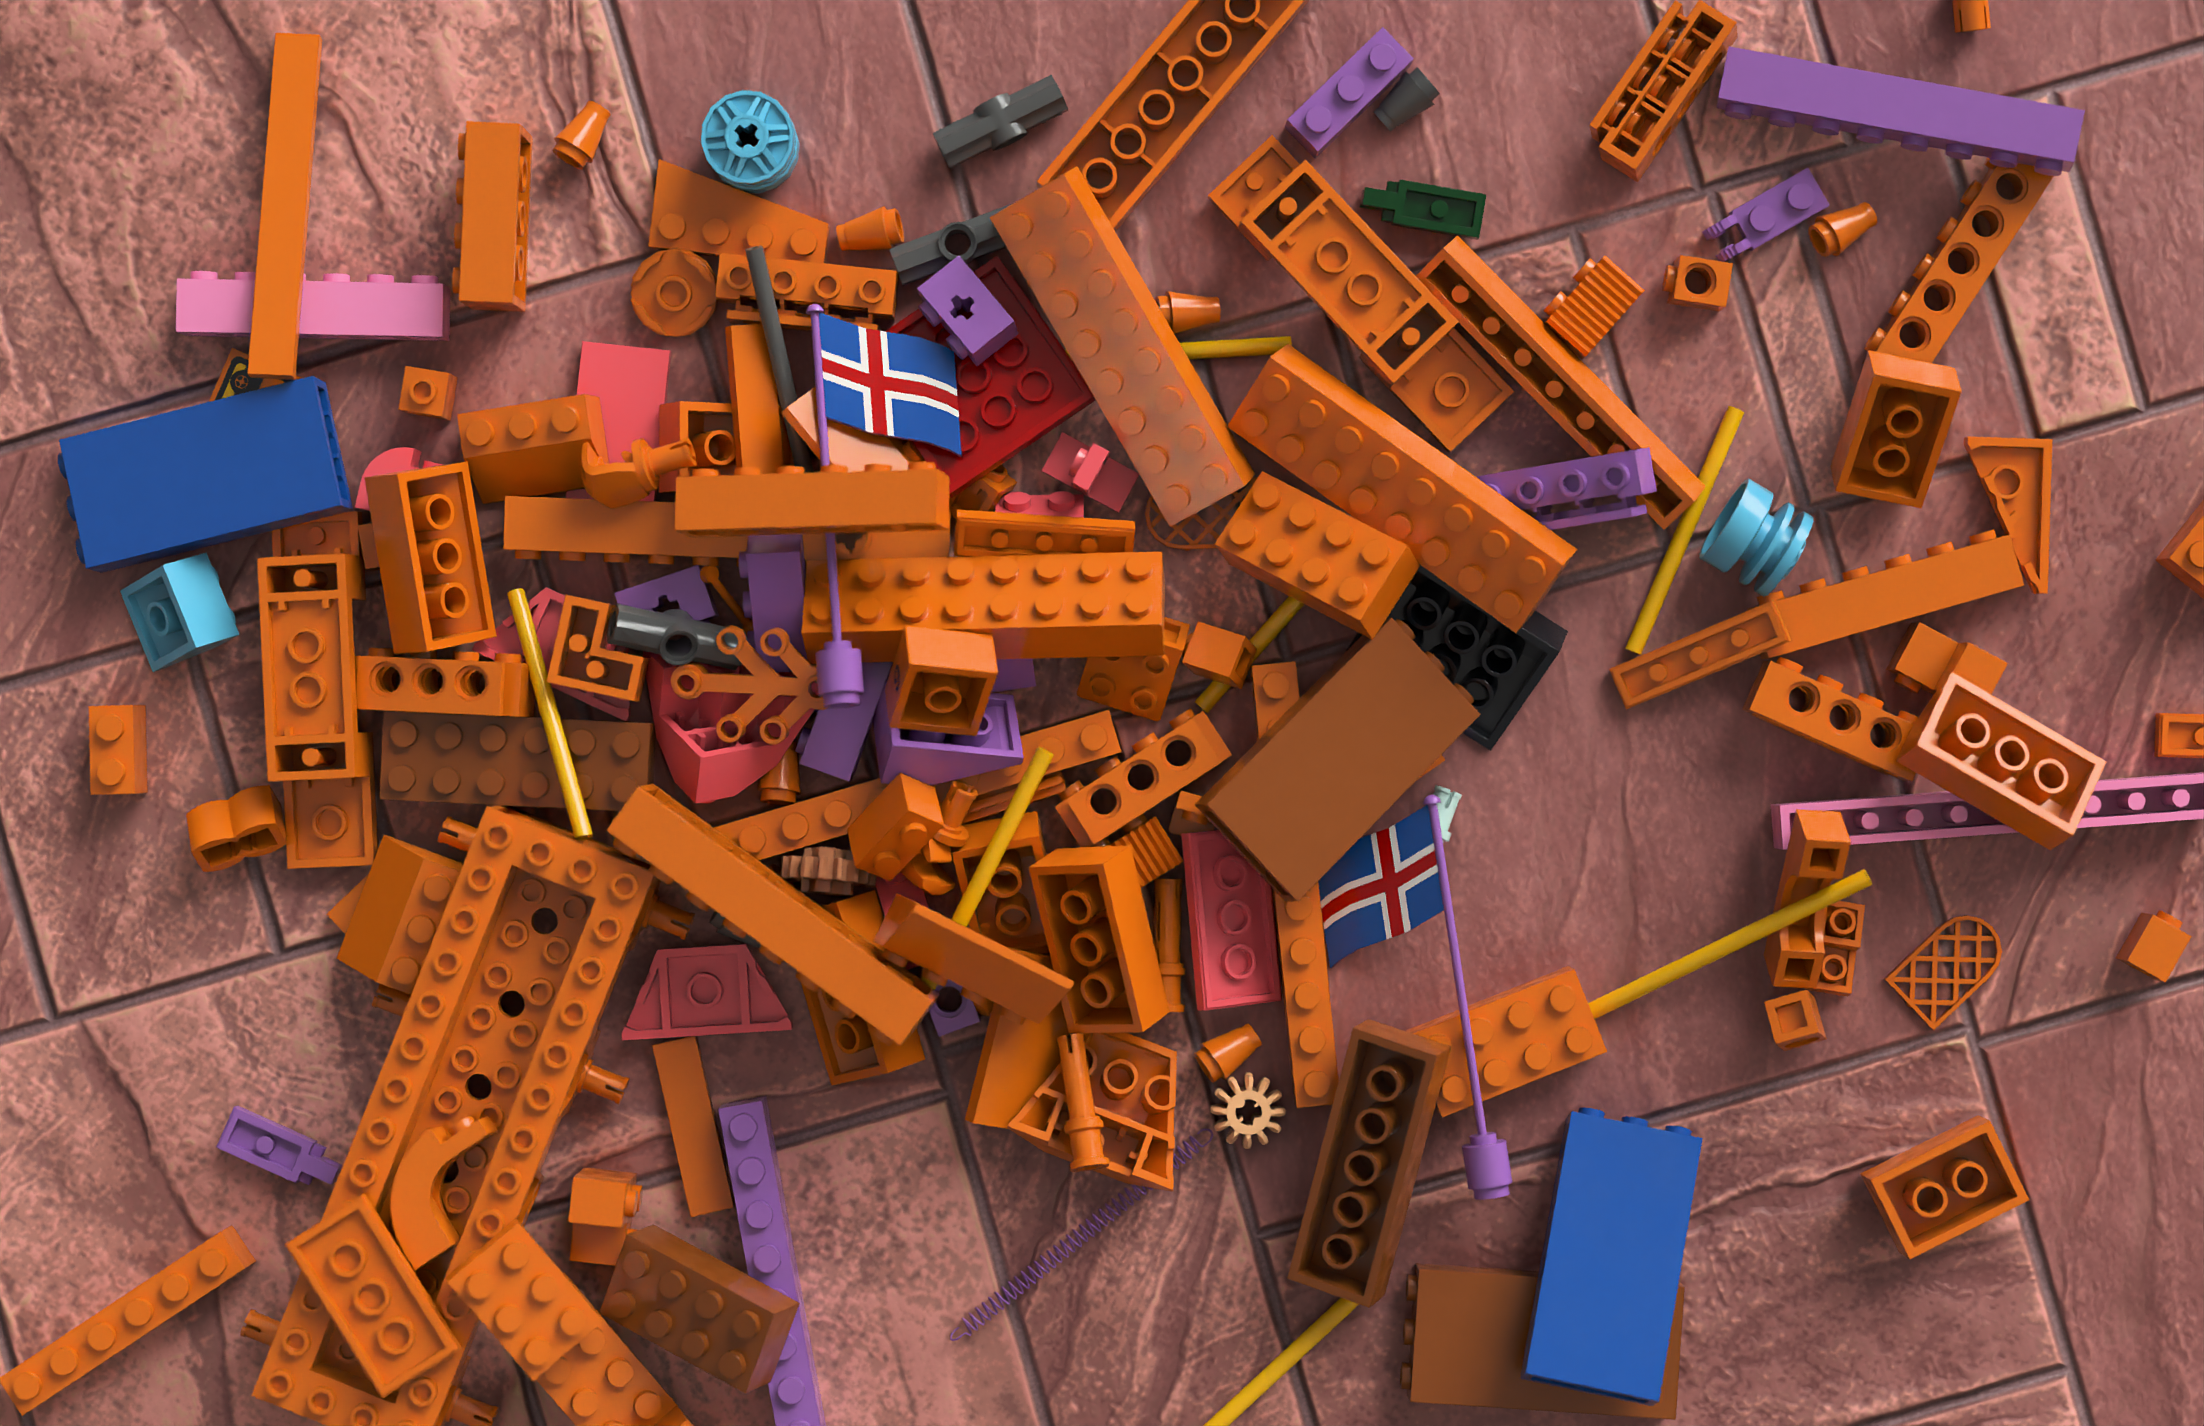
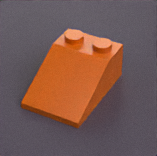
[659,401,794,494]
[951,811,1049,954]

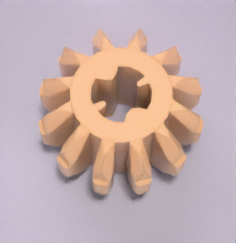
[1210,1072,1286,1149]

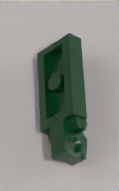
[1360,180,1486,240]

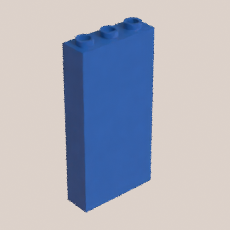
[58,376,353,573]
[1520,1107,1703,1406]

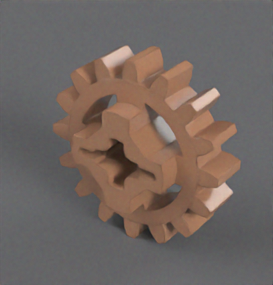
[780,847,876,897]

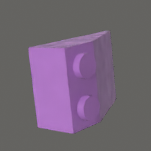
[873,682,1024,785]

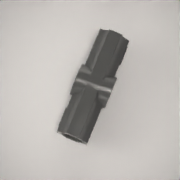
[933,75,1068,169]
[889,203,1013,286]
[606,604,747,670]

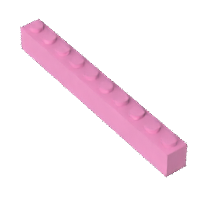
[1771,772,2204,850]

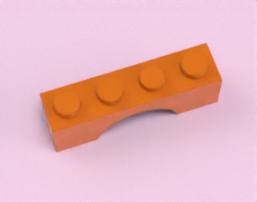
[1763,809,1851,989]

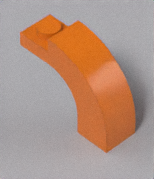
[391,1115,498,1270]

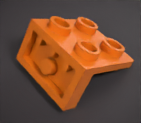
[1077,617,1190,721]

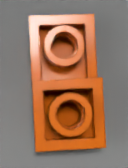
[1804,901,1865,997]

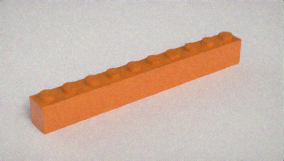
[503,496,951,568]
[1250,661,1339,1108]
[714,710,1121,860]

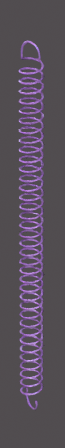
[950,1128,1213,1341]

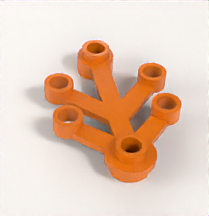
[671,626,828,745]

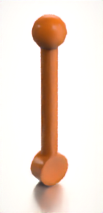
[700,565,754,635]

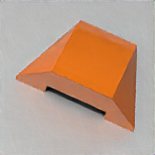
[1006,1033,1177,1192]

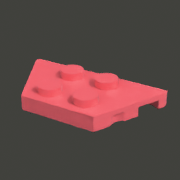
[472,587,631,722]
[621,943,793,1041]

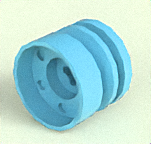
[701,90,800,194]
[1699,478,1814,597]

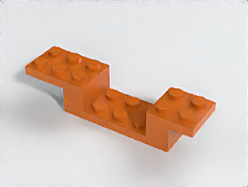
[1207,135,1515,453]
[257,511,378,869]
[445,1218,695,1426]

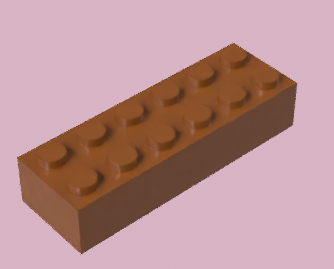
[379,711,656,811]
[1287,1019,1451,1308]

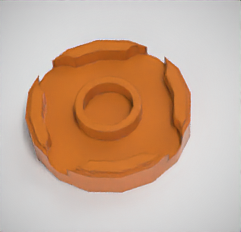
[631,248,718,337]

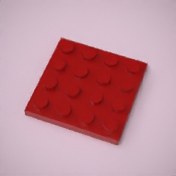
[885,256,1096,498]

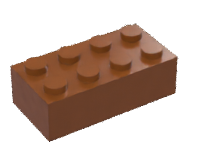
[599,1224,800,1394]

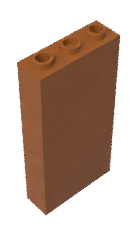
[1195,617,1480,902]
[1400,1263,1685,1420]

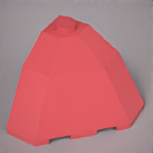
[643,651,818,804]

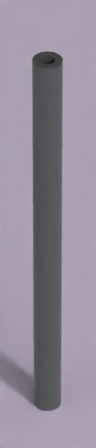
[745,246,814,473]

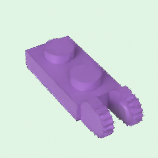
[1702,168,1830,262]

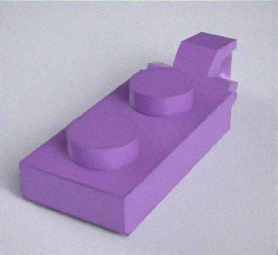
[216,1106,343,1185]

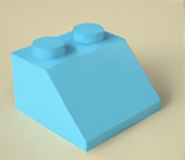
[120,553,239,672]

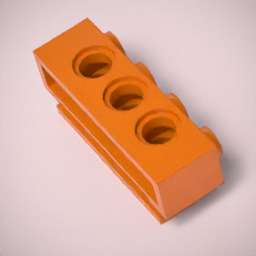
[1589,0,1738,182]
[715,253,899,332]
[355,648,535,717]
[1742,656,1918,782]
[1054,708,1232,847]

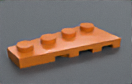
[648,159,830,263]

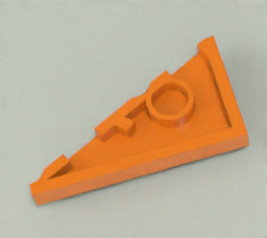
[1964,436,2053,594]

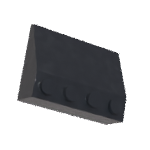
[1344,564,1568,751]

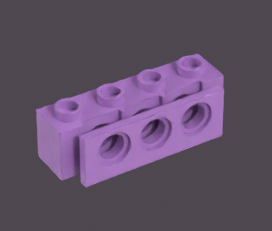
[1476,447,1657,530]

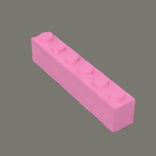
[176,271,450,341]

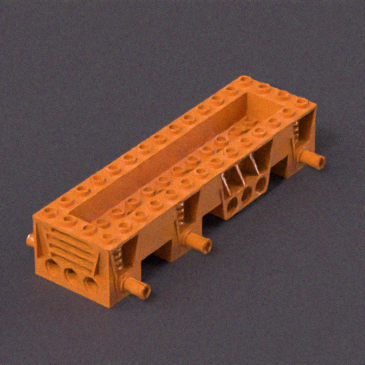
[240,805,695,1426]

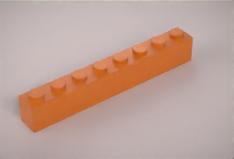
[1416,235,1706,530]

